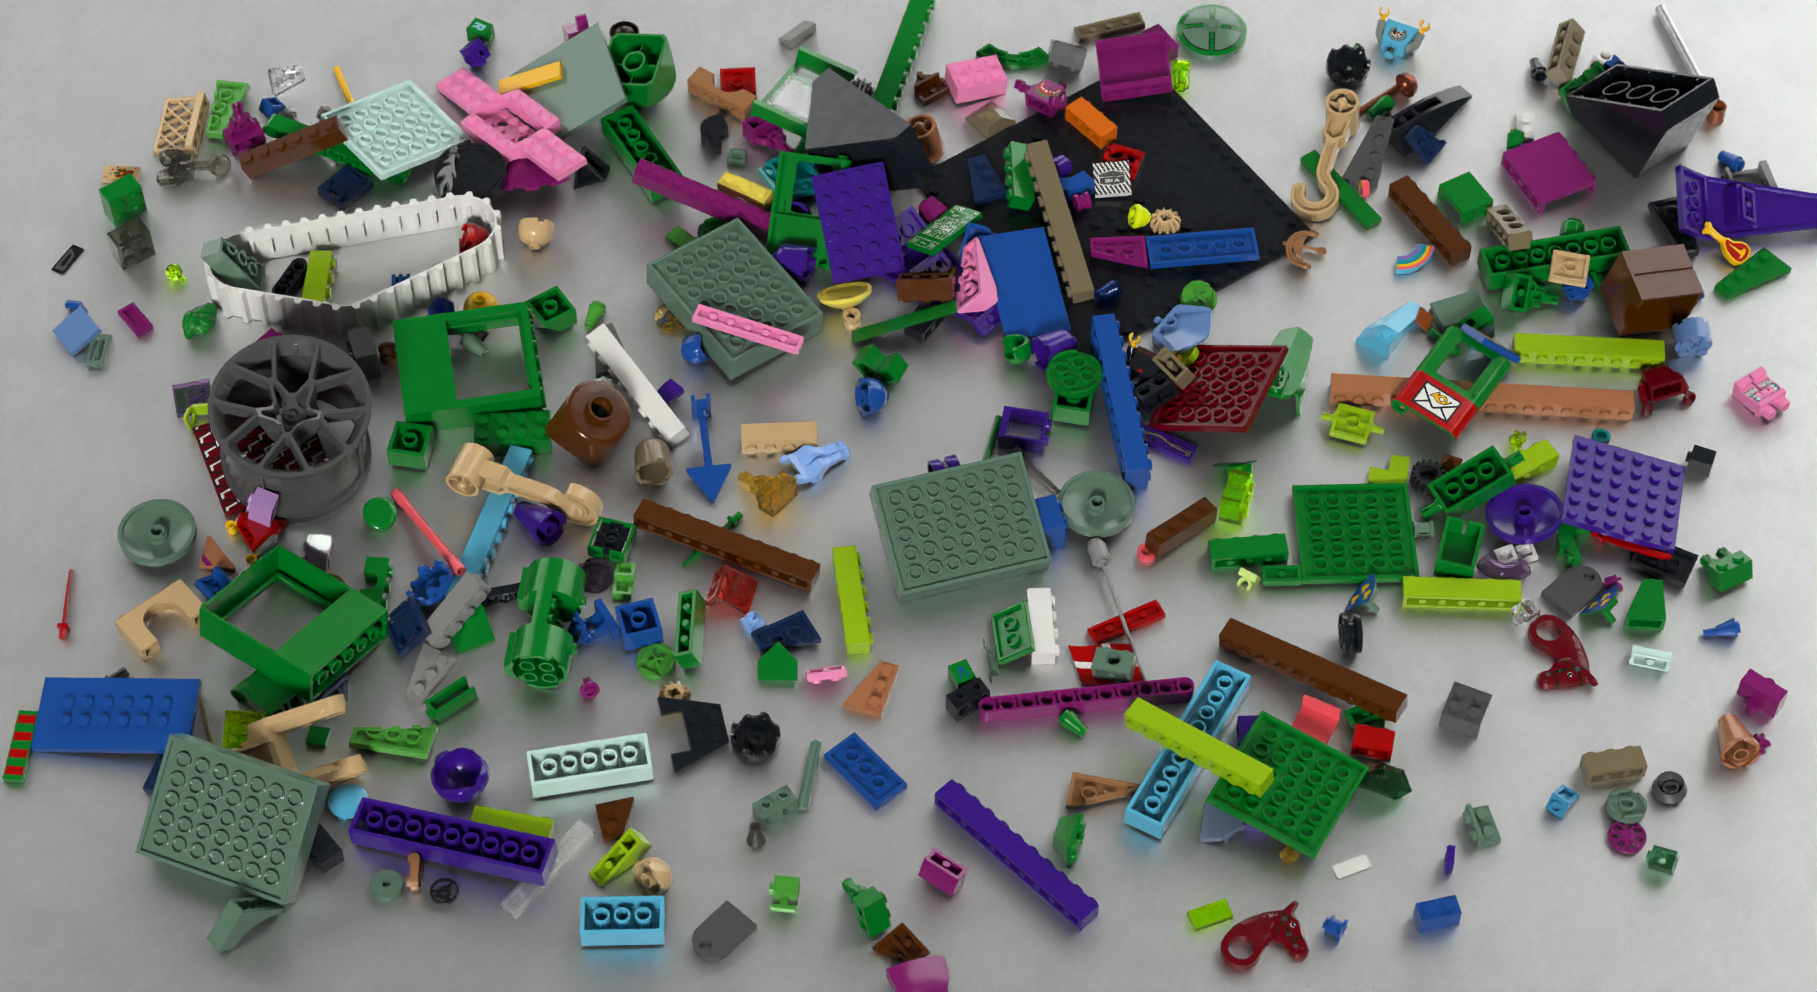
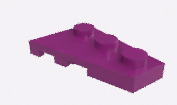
[1089,236,1148,268]

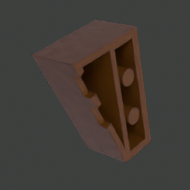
[896,267,958,303]

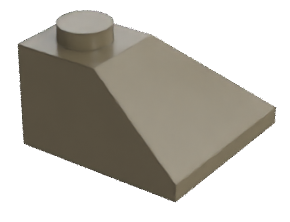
[965,101,1015,139]

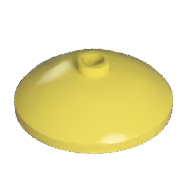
[817,281,872,310]

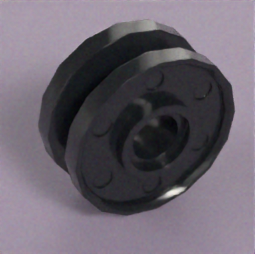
[1338,612,1363,654]

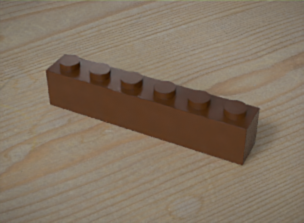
[238,115,348,179]
[1388,175,1472,267]

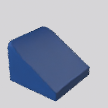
[259,97,286,118]

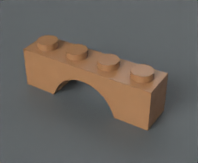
[687,67,757,120]

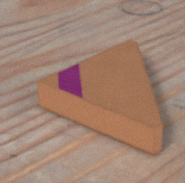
[199,536,236,573]

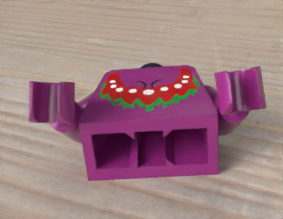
[1014,79,1067,118]

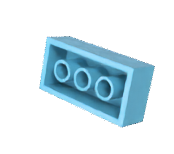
[580,896,666,946]

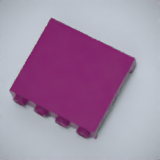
[1095,31,1173,102]
[1501,132,1596,213]

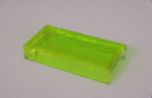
[1187,899,1234,932]

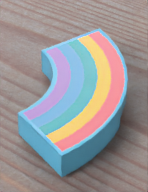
[1395,244,1434,274]

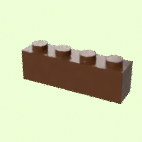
[1145,497,1218,559]

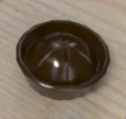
[609,21,640,38]

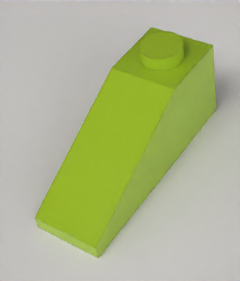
[589,828,652,888]

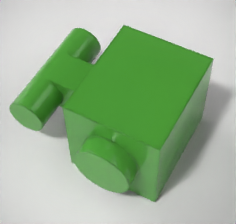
[769,875,800,914]

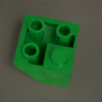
[1053,813,1086,869]

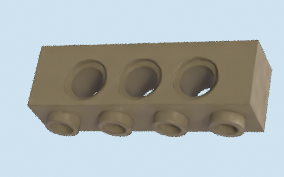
[1545,18,1585,87]
[1486,204,1533,251]

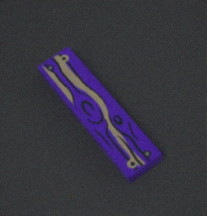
[1140,423,1198,464]

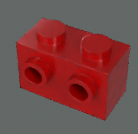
[1350,724,1396,762]

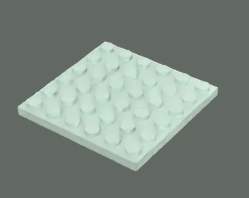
[320,80,471,180]

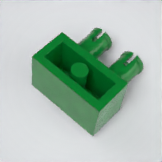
[1700,547,1753,593]

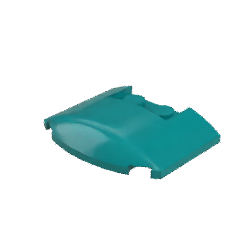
[758,157,819,201]

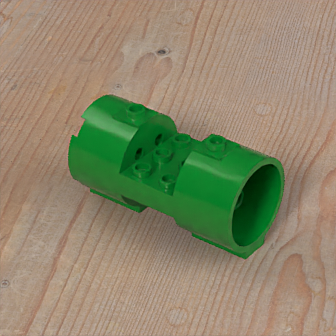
[504,557,587,689]

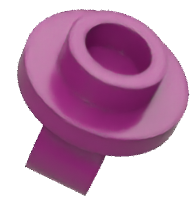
[1602,574,1623,592]
[579,677,600,699]
[1753,733,1771,755]

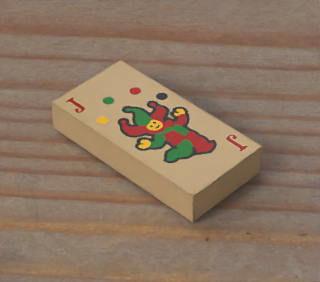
[102,165,142,183]

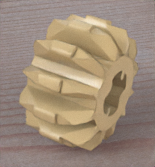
[1150,207,1181,235]
[658,681,691,715]

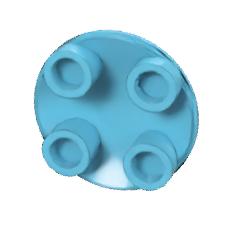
[328,783,369,821]

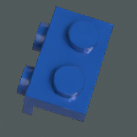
[194,566,232,600]

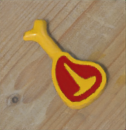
[1702,222,1751,267]

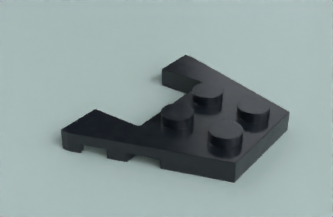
[657,697,729,773]

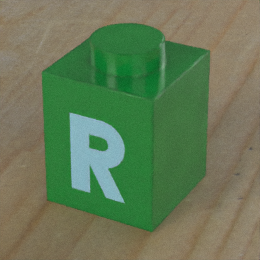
[466,18,495,46]

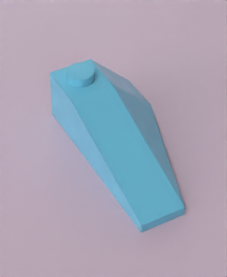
[1356,301,1426,359]

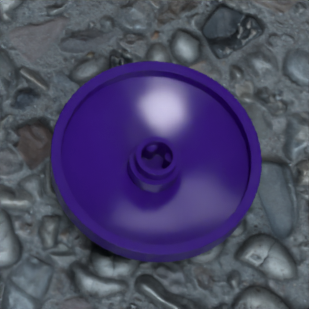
[1485,484,1563,544]

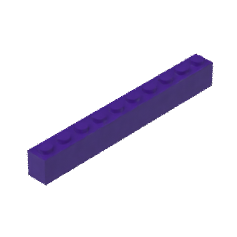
[935,779,1099,931]

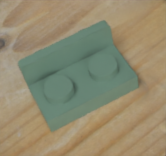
[1462,803,1501,848]

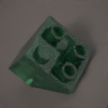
[1359,763,1412,800]

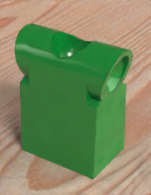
[230,670,304,719]

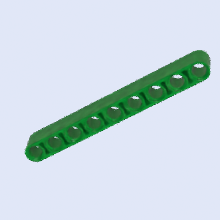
[263,114,413,186]

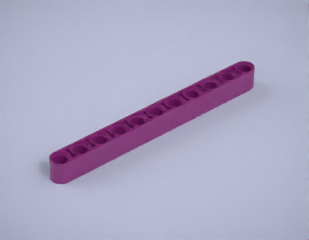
[978,677,1194,723]

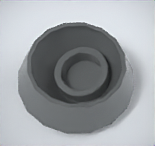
[1651,771,1688,804]

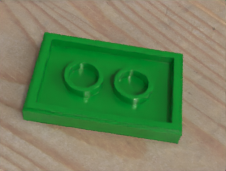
[990,600,1035,666]

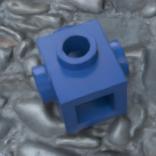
[1561,274,1595,301]

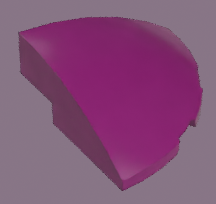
[504,158,570,191]
[886,955,949,992]

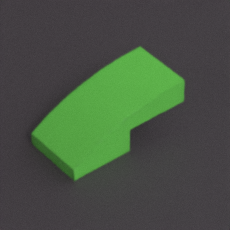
[612,562,636,600]

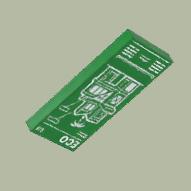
[906,204,983,256]

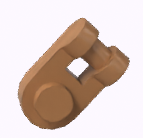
[406,852,423,891]

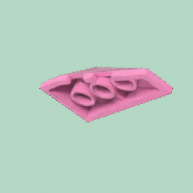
[955,237,998,313]

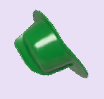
[1212,460,1257,484]

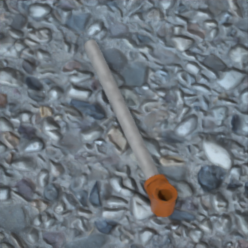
[1655,4,1727,125]

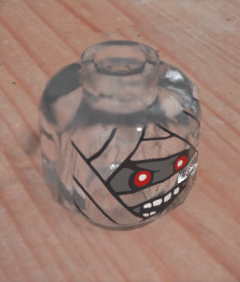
[1511,599,1541,628]

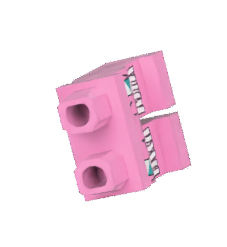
[1732,366,1790,420]

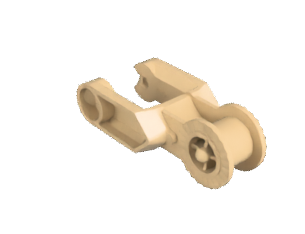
[231,694,369,785]

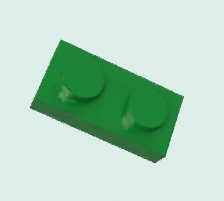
[1261,565,1302,586]

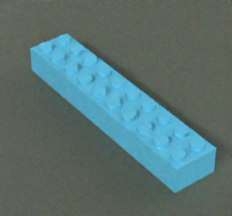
[1124,660,1251,839]

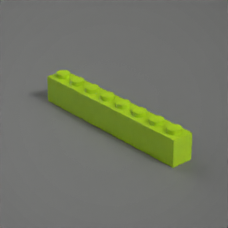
[1512,333,1665,369]
[1124,697,1274,798]

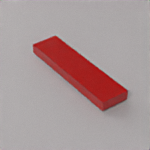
[1087,600,1165,645]

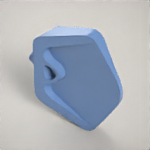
[1152,304,1212,356]

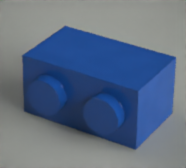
[1413,895,1462,933]

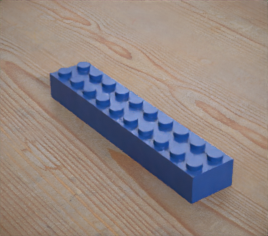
[1090,314,1152,491]

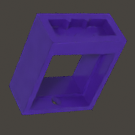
[998,406,1052,453]

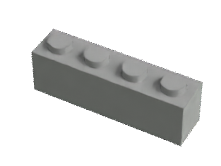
[426,571,491,649]

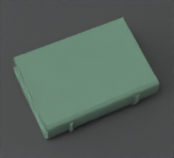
[1429,290,1484,334]

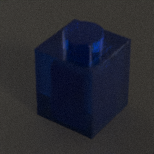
[427,295,455,315]

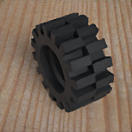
[1410,459,1445,496]

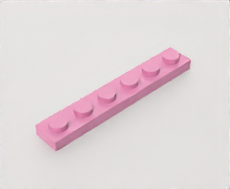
[692,304,804,355]

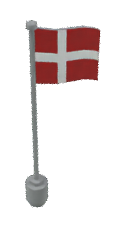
[1068,538,1149,686]

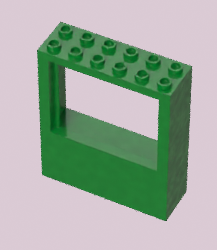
[392,302,546,431]
[199,544,388,703]

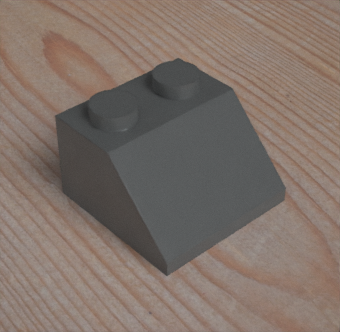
[1047,39,1087,72]

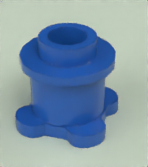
[1322,915,1349,943]

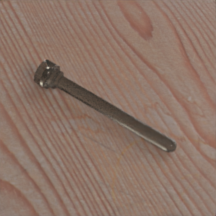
[1009,446,1061,499]

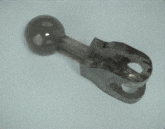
[156,148,231,187]

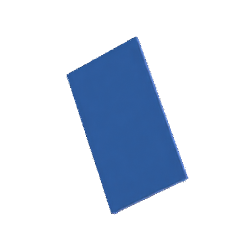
[979,227,1071,339]

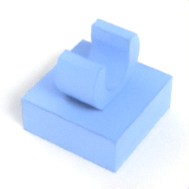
[740,611,767,637]

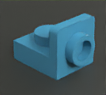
[1546,784,1580,819]

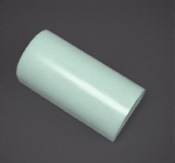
[1629,645,1672,672]

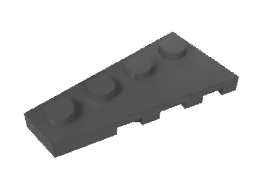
[1342,115,1394,188]

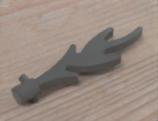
[437,145,460,197]

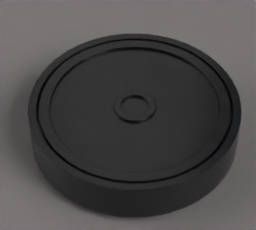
[433,143,507,201]

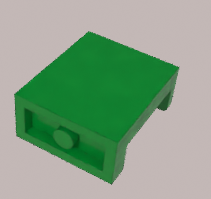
[1437,171,1494,225]

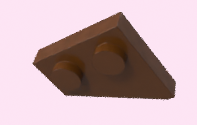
[595,797,634,843]
[872,922,930,963]

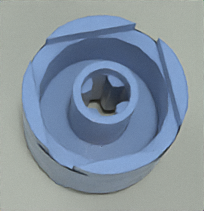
[1672,317,1713,357]

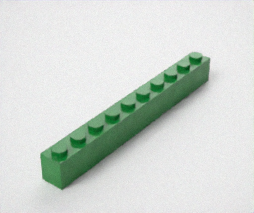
[873,0,936,112]

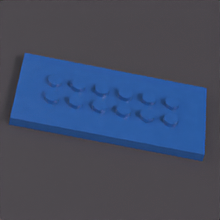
[31,677,202,754]

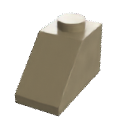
[1152,346,1196,390]

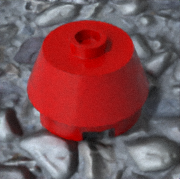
[459,222,489,253]

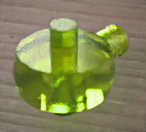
[165,264,187,283]
[1509,430,1528,448]

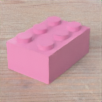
[944,55,1008,104]

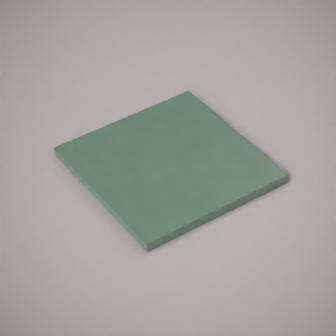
[510,22,628,140]

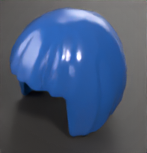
[680,334,710,364]

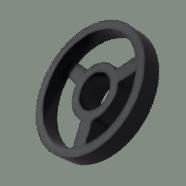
[430,878,459,905]

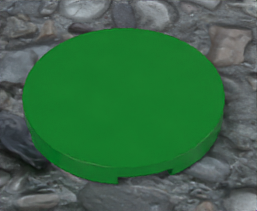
[1046,350,1103,399]

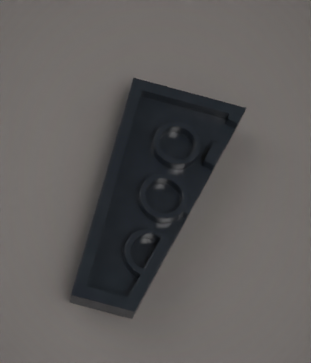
[1647,197,1699,258]

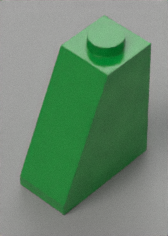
[1623,579,1666,630]

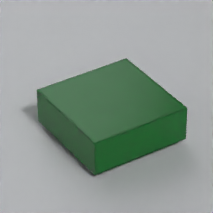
[305,725,331,749]

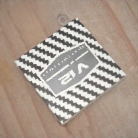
[1093,161,1131,198]

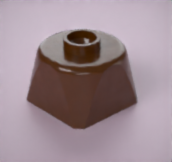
[545,381,631,468]

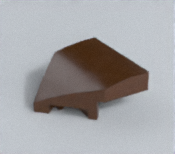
[914,71,951,107]

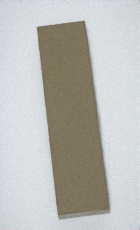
[1074,12,1145,44]

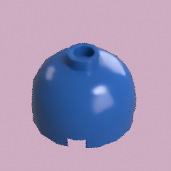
[855,378,889,416]

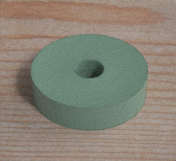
[370,869,404,902]

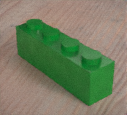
[1003,141,1035,211]
[1207,533,1289,570]
[674,589,706,670]

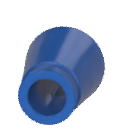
[1718,150,1745,172]

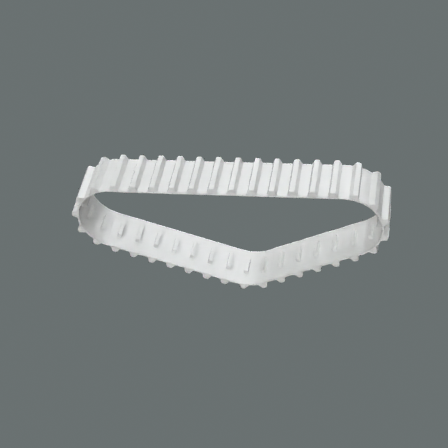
[203,191,505,339]

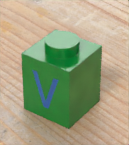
[948,659,976,690]

